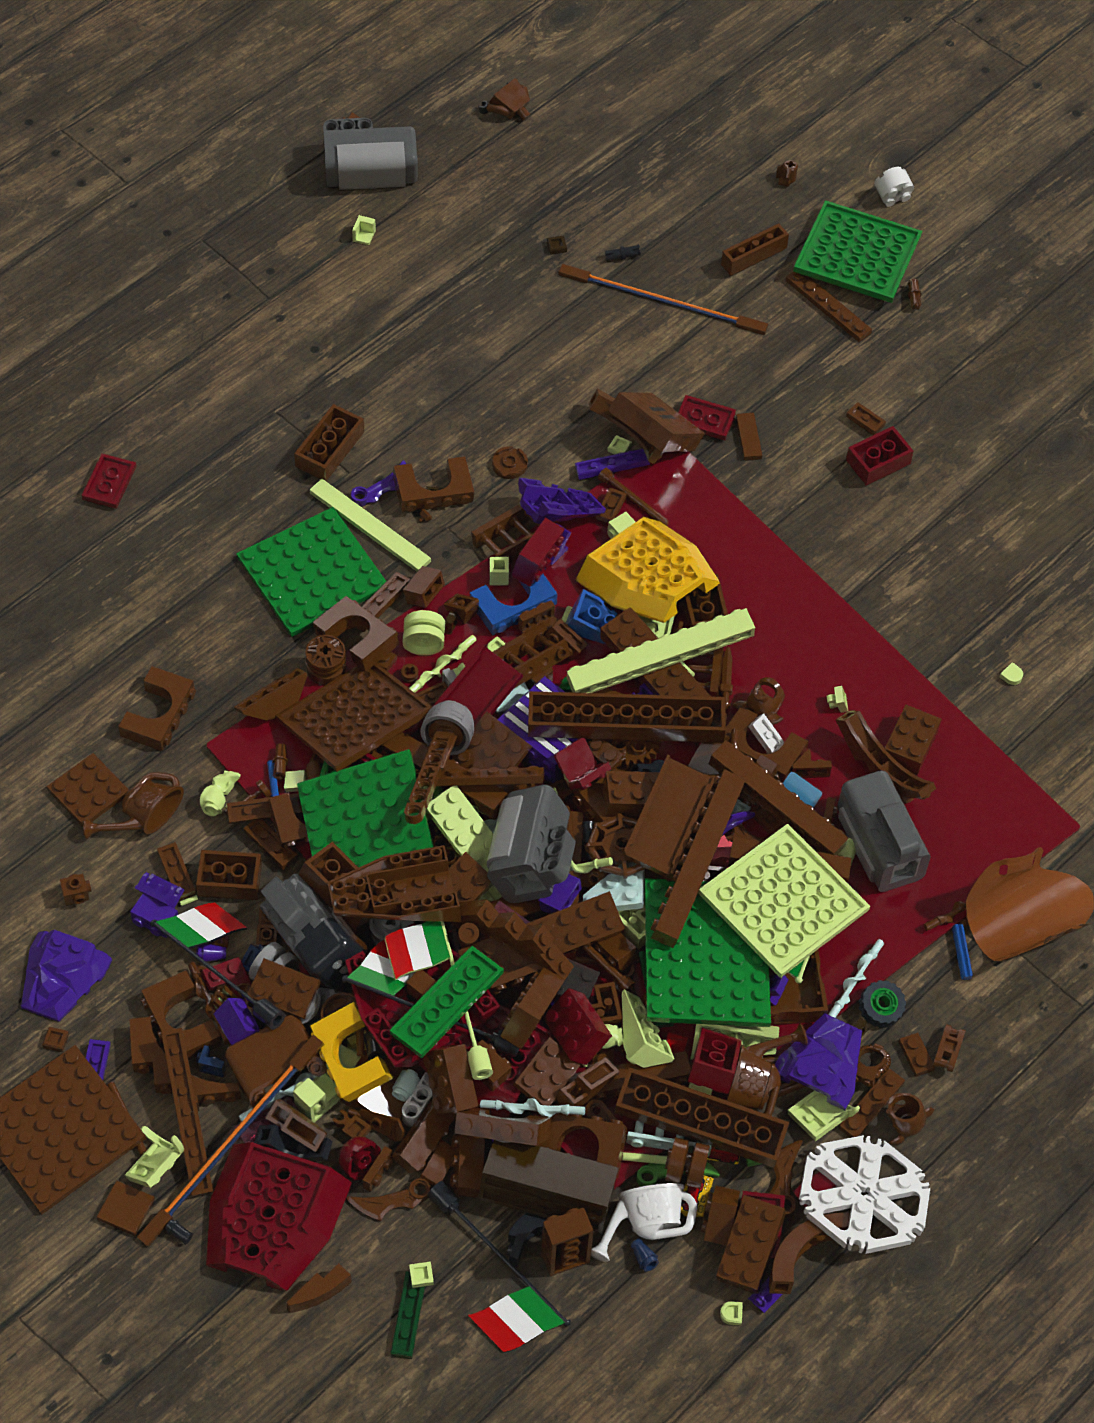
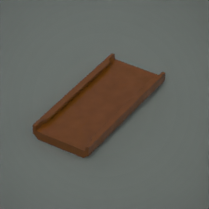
[622,755,716,878]

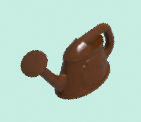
[83,772,184,839]
[725,1023,808,1116]

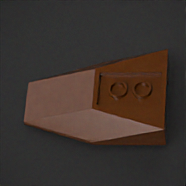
[327,845,461,922]

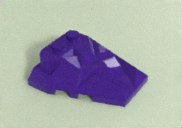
[518,478,606,524]
[21,930,113,1022]
[775,1013,862,1111]

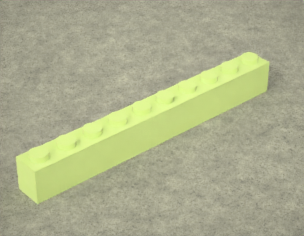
[567,608,755,693]

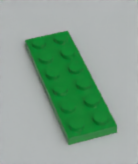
[390,946,504,1058]

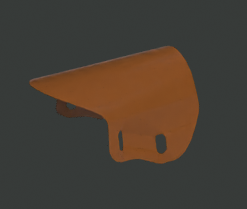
[966,847,1094,961]

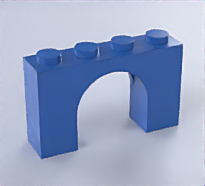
[470,574,557,635]

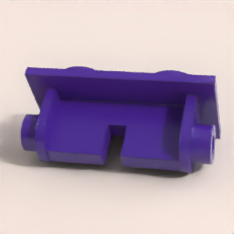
[748,1276,783,1313]

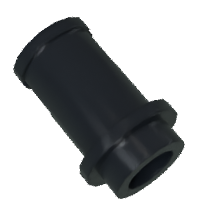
[165,1219,193,1245]

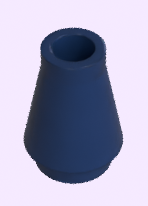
[631,1239,659,1272]

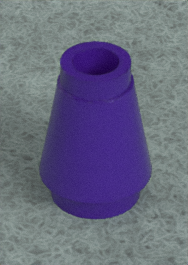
[196,944,226,962]

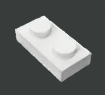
[748,714,784,754]

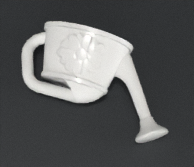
[591,1183,697,1262]

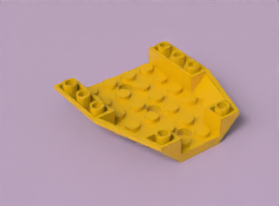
[576,517,720,623]

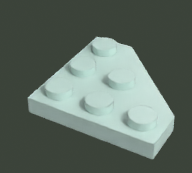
[583,862,645,911]

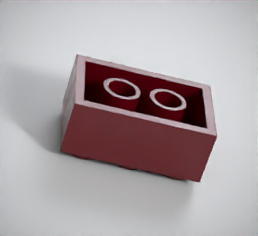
[846,426,914,485]
[511,518,564,587]
[542,988,612,1065]
[688,1028,742,1094]

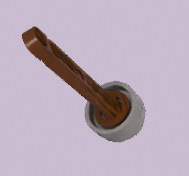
[404,700,474,824]

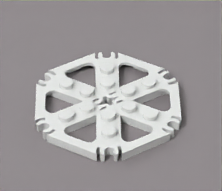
[799,1135,930,1254]

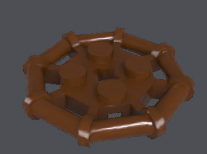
[585,813,647,879]

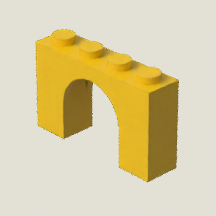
[310,1002,393,1102]

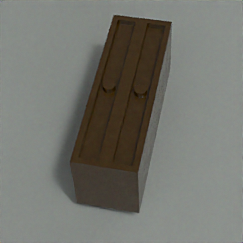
[478,1139,619,1233]

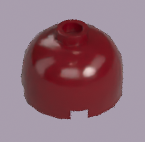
[339,1136,381,1180]

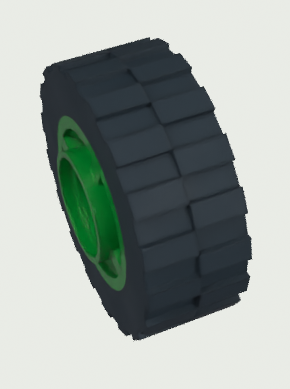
[859,980,906,1028]

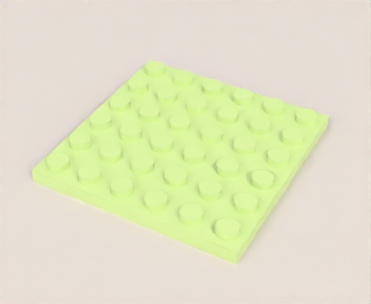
[698,824,870,978]

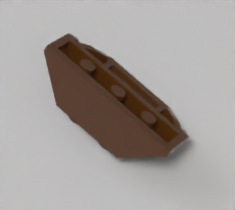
[234,668,307,720]

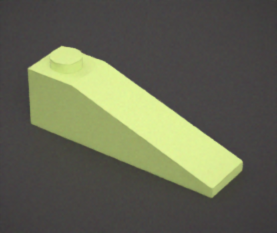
[622,989,674,1068]

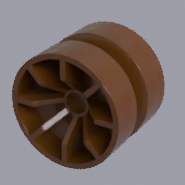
[665,1137,710,1189]

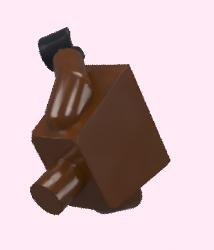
[478,78,530,121]

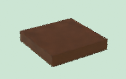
[97,1181,155,1236]

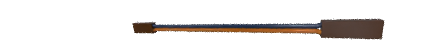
[558,264,768,335]
[137,1035,324,1247]

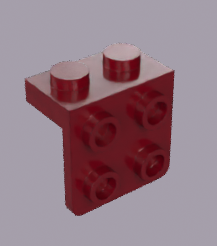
[554,738,611,790]

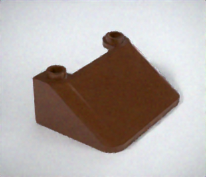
[225,1014,328,1109]

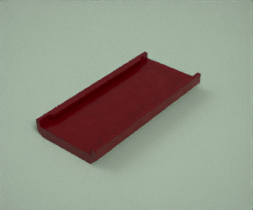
[410,644,523,760]

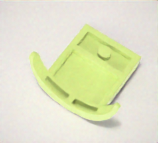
[788,1090,860,1141]
[125,1126,184,1188]

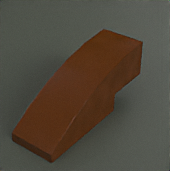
[556,1057,620,1106]
[266,1099,327,1152]
[286,1263,352,1313]

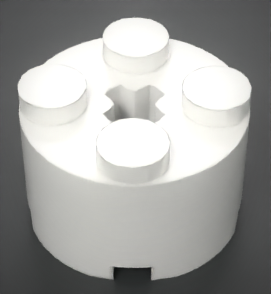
[874,167,914,207]

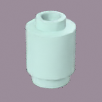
[392,1069,420,1101]

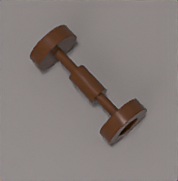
[223,780,272,824]
[458,923,479,948]

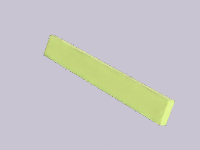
[310,479,431,572]

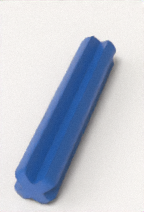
[952,924,973,980]

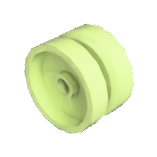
[403,610,445,655]

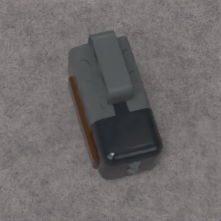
[260,874,368,989]

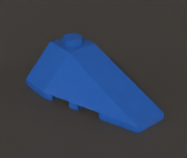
[566,589,617,644]

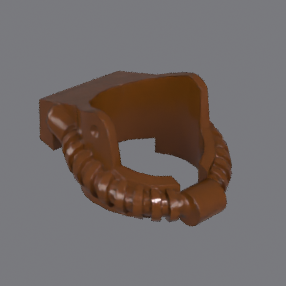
[855,1043,891,1087]

